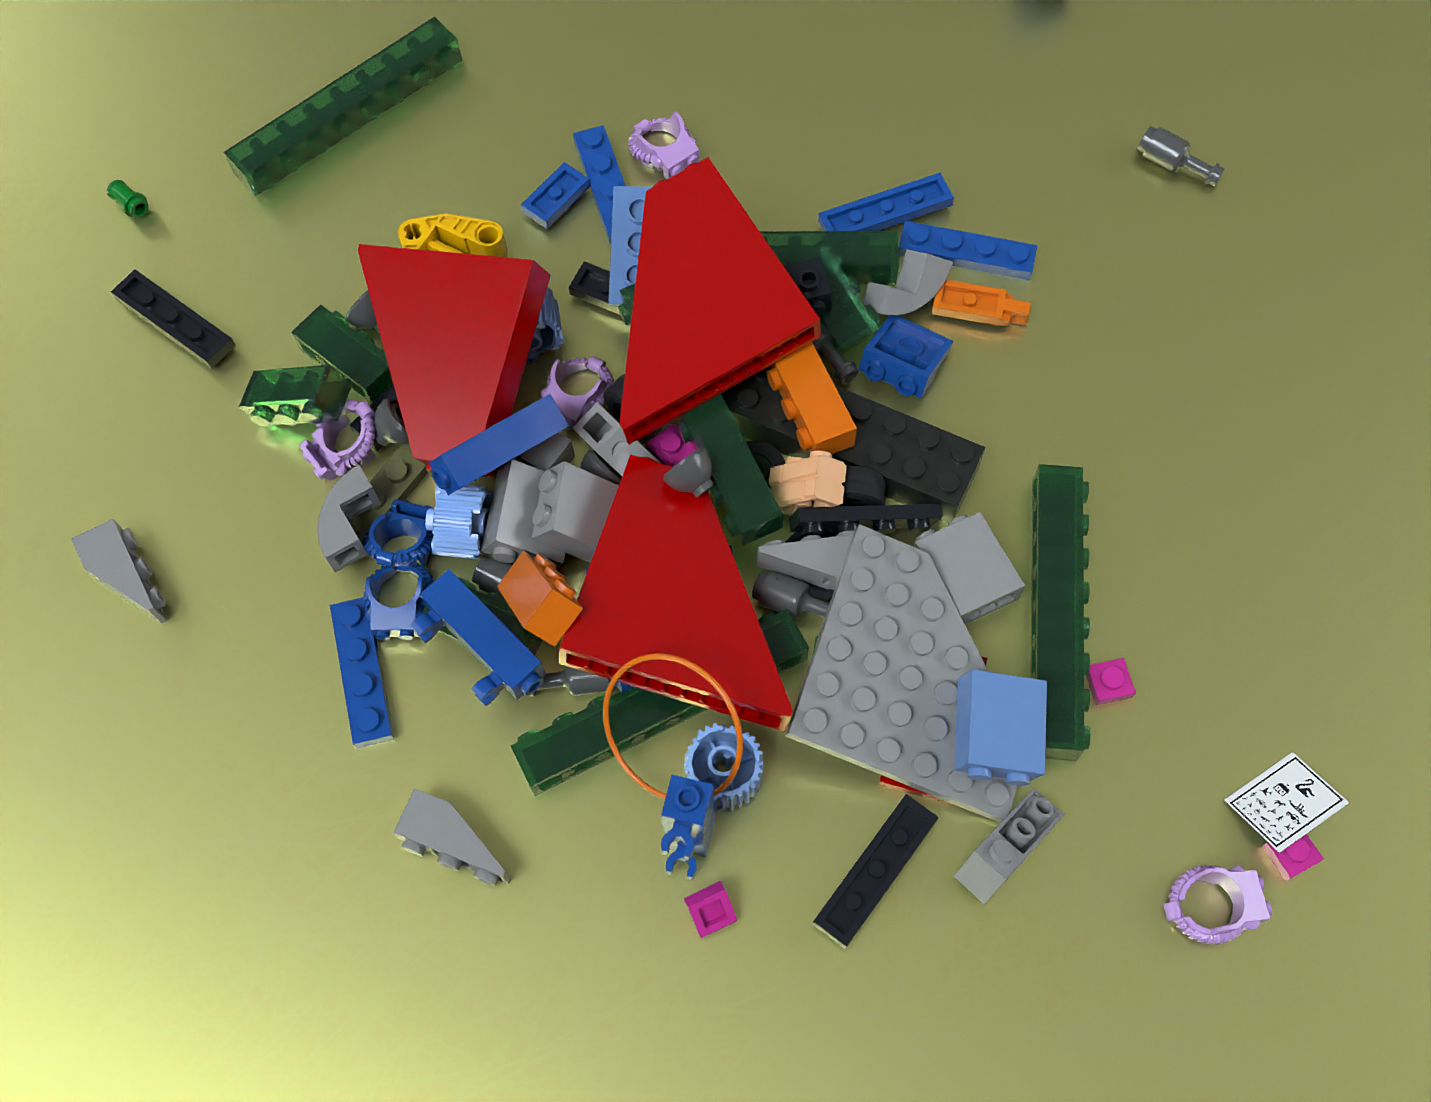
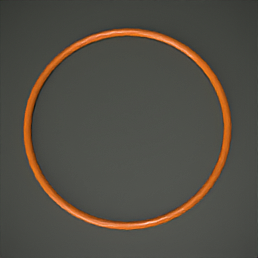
[603,653,743,799]

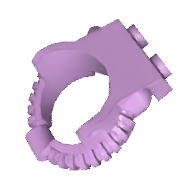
[629,112,700,179]
[541,356,614,430]
[300,399,375,481]
[1163,865,1272,945]

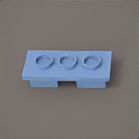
[609,186,652,307]

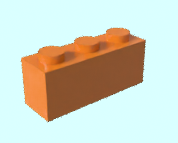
[766,342,857,454]
[497,550,583,647]

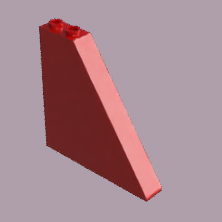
[619,157,821,445]
[357,244,551,481]
[559,454,793,732]

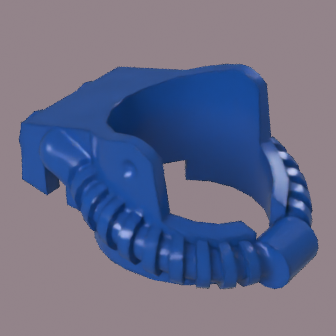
[363,499,434,567]
[364,562,434,640]

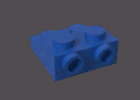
[858,315,953,398]

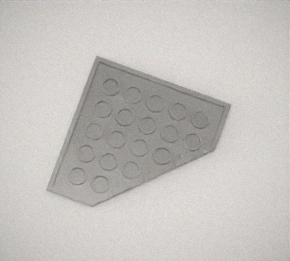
[785,524,1017,823]

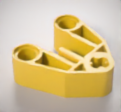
[398,213,508,257]

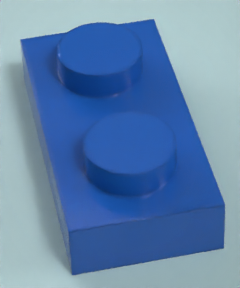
[521,162,590,229]

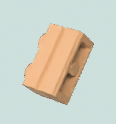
[766,451,846,516]

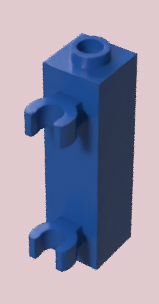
[429,394,569,496]
[410,569,546,706]
[661,775,716,880]

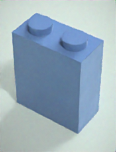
[954,669,1047,786]

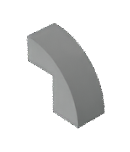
[861,250,953,315]
[318,465,381,572]

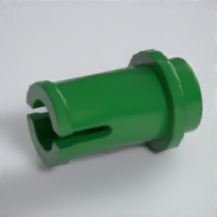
[107,179,149,218]

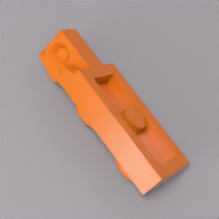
[932,280,1031,326]

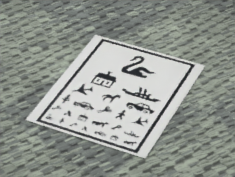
[1224,752,1349,853]

